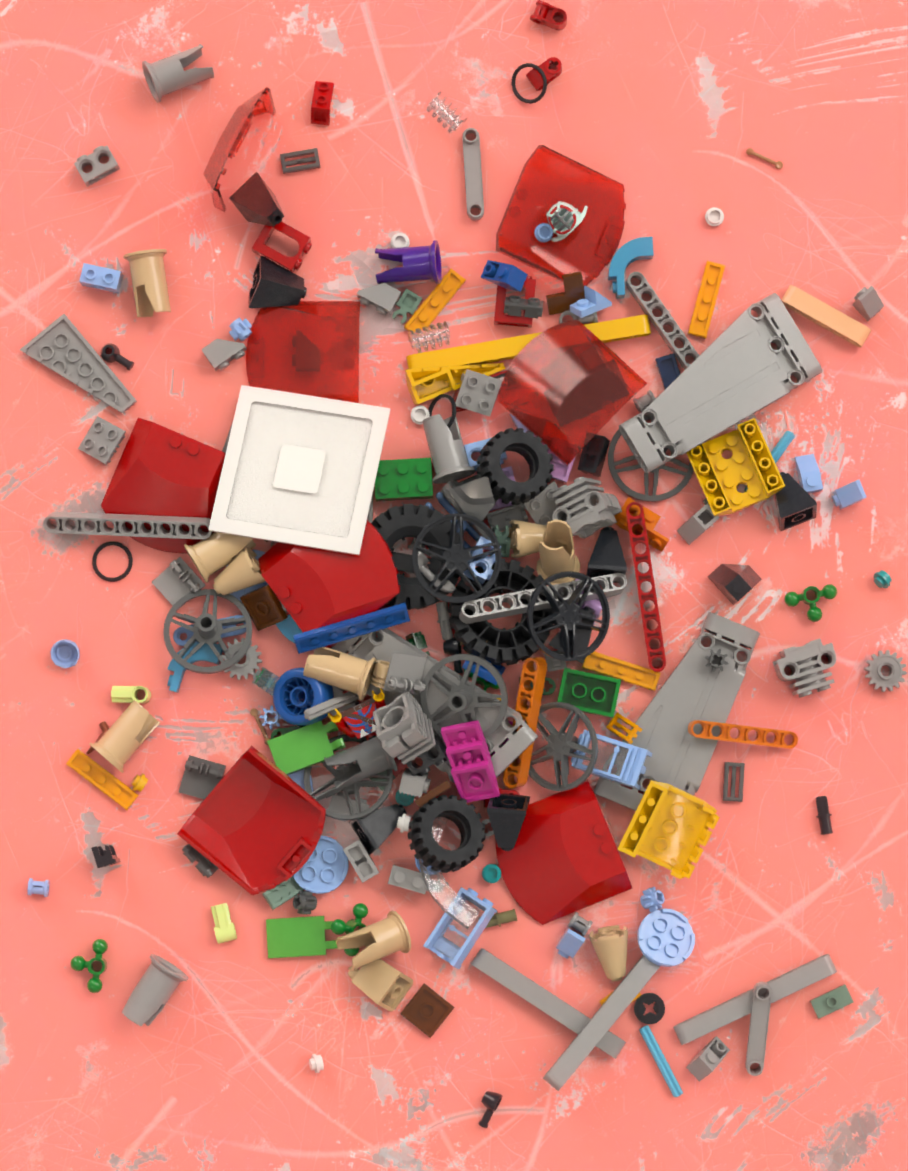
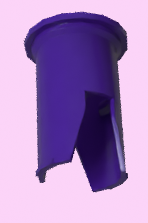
[375,240,442,284]

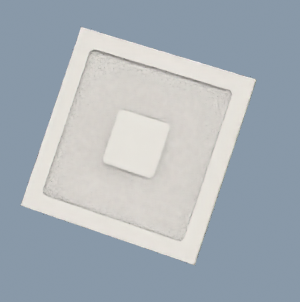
[208,385,391,555]

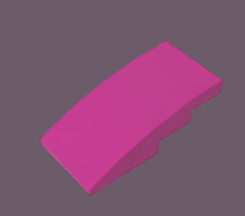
[441,720,500,803]

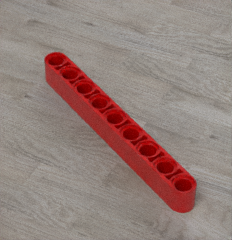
[626,502,666,672]

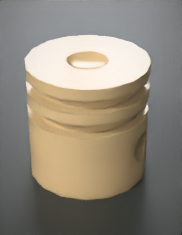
[370,660,390,689]

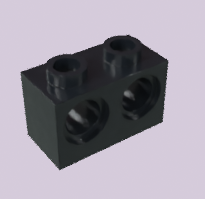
[406,734,447,776]

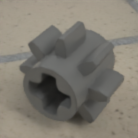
[705,649,729,672]
[293,891,317,914]

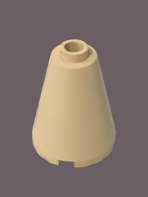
[508,520,546,558]
[213,547,265,596]
[589,925,628,981]

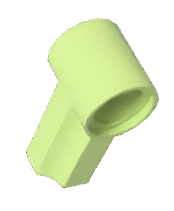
[111,686,151,704]
[211,903,237,944]

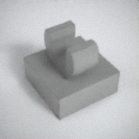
[544,650,567,672]

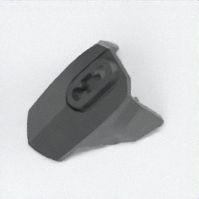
[442,474,496,541]

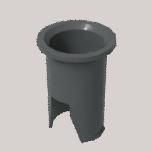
[324,736,398,791]

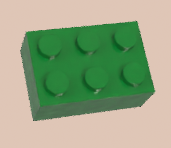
[375,458,433,502]
[557,668,621,718]

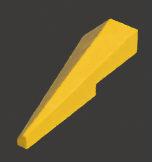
[405,363,505,405]

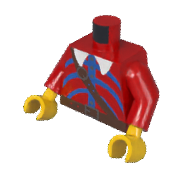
[328,688,386,741]

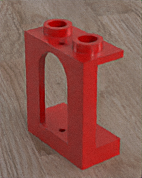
[252,221,312,272]
[494,276,536,328]

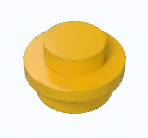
[131,773,148,792]

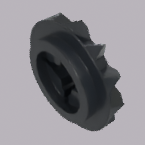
[634,993,665,1024]

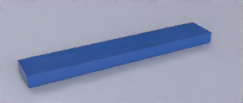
[293,603,410,654]

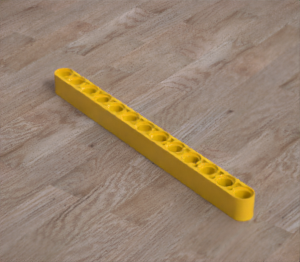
[406,315,651,369]

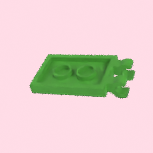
[267,721,346,775]
[266,916,337,958]

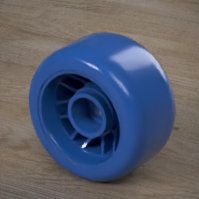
[273,668,334,726]

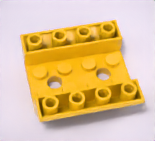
[686,418,785,516]

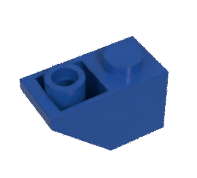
[481,260,528,292]

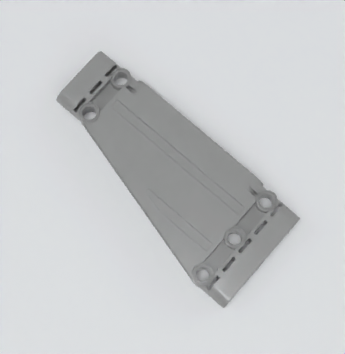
[619,293,822,473]
[593,612,760,811]
[331,628,538,783]

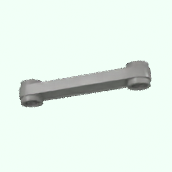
[462,128,484,221]
[745,981,772,1076]

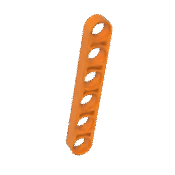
[688,720,798,749]

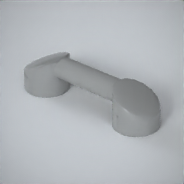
[418,551,456,593]

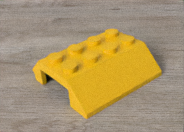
[617,780,720,879]

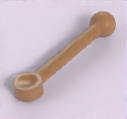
[746,148,783,169]
[250,709,270,746]

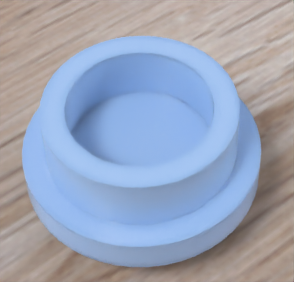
[534,223,553,242]

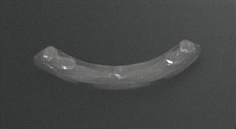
[419,794,480,929]

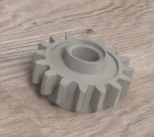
[220,638,262,680]
[864,650,907,692]

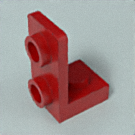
[311,81,334,126]

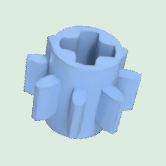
[229,317,252,341]
[259,705,282,730]
[640,887,665,912]

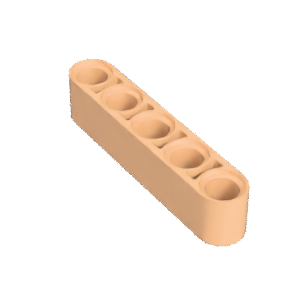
[782,285,871,347]

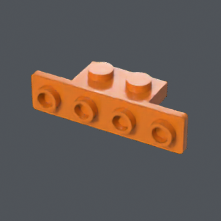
[614,497,669,552]

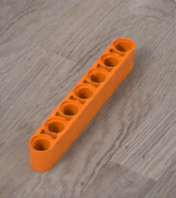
[503,657,547,789]

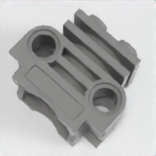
[552,476,622,539]
[772,638,837,698]
[373,691,436,764]

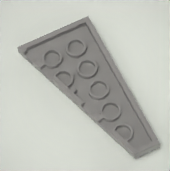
[20,314,137,414]

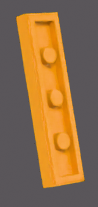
[688,261,726,339]
[404,268,466,340]
[582,651,661,691]
[66,749,139,811]

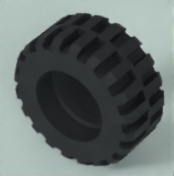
[476,428,554,505]
[408,795,486,873]

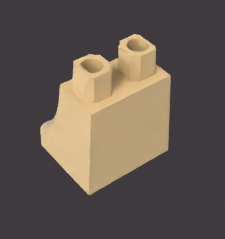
[348,959,413,1012]

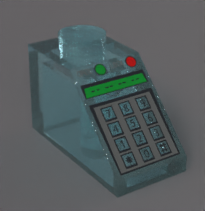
[252,667,280,696]

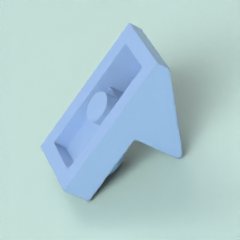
[570,286,612,318]

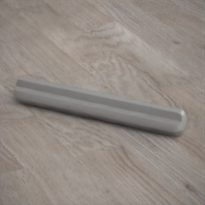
[304,692,359,720]

